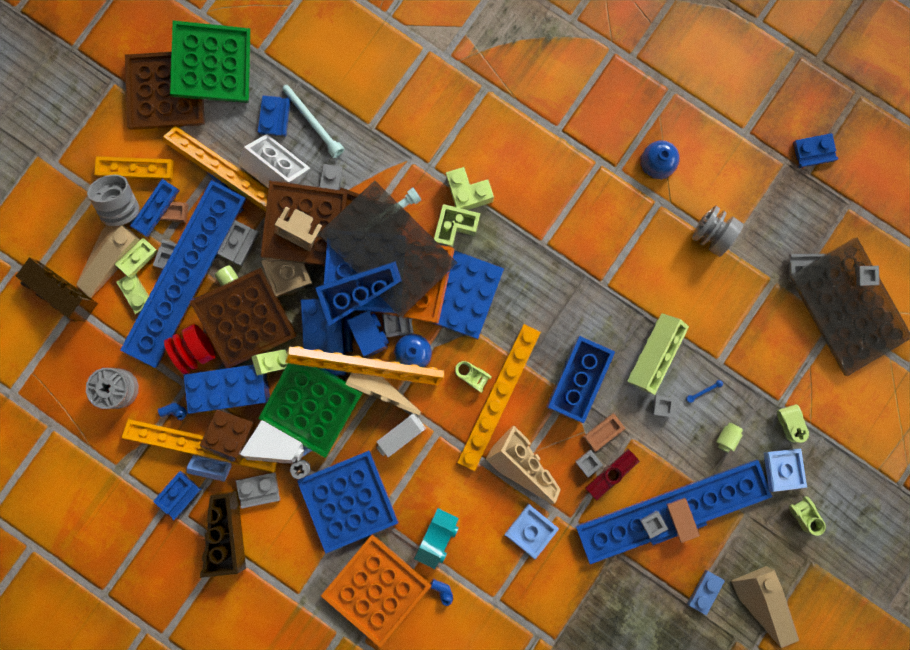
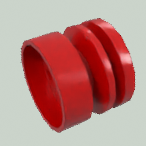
[164,323,216,375]

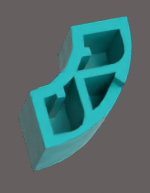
[414,508,459,569]

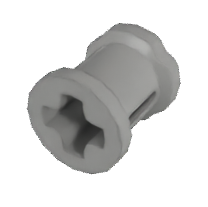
[290,460,311,479]

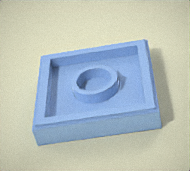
[764,449,807,492]
[504,504,559,559]

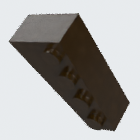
[16,257,98,322]
[200,491,246,578]

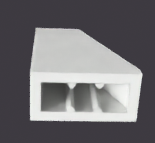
[377,413,426,457]
[240,420,304,464]

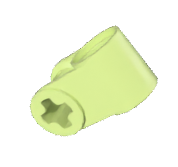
[455,361,492,393]
[777,404,809,443]
[789,496,826,536]

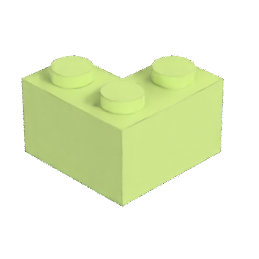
[446,167,494,210]
[433,204,480,247]

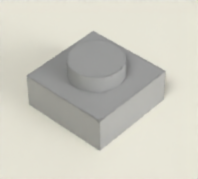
[856,266,879,286]
[652,395,676,417]
[575,450,603,477]
[640,511,668,539]

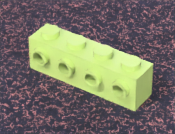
[628,313,689,395]

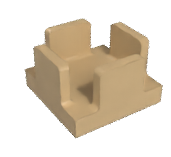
[274,207,322,252]
[261,259,312,297]

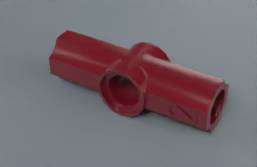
[585,449,640,501]

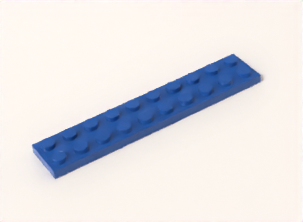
[120,180,246,368]
[575,460,772,564]

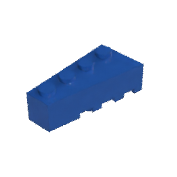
[316,261,402,326]

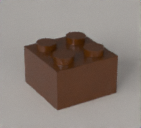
[200,410,256,464]

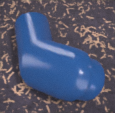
[158,403,187,420]
[430,579,453,606]

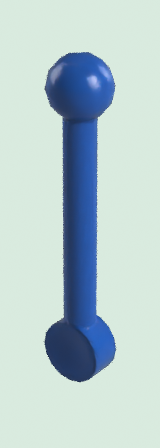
[686,380,723,403]

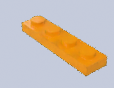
[94,156,174,180]

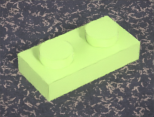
[115,238,158,279]
[117,274,149,315]
[252,350,288,376]

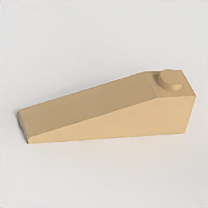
[76,225,140,298]
[346,373,421,415]
[486,426,561,505]
[731,566,799,648]

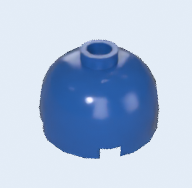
[641,140,680,179]
[394,334,432,368]

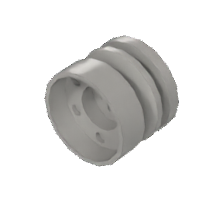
[87,175,140,226]
[692,205,744,257]
[86,368,139,409]

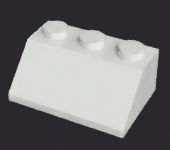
[238,134,310,188]

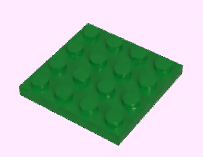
[170,20,251,103]
[258,363,363,458]

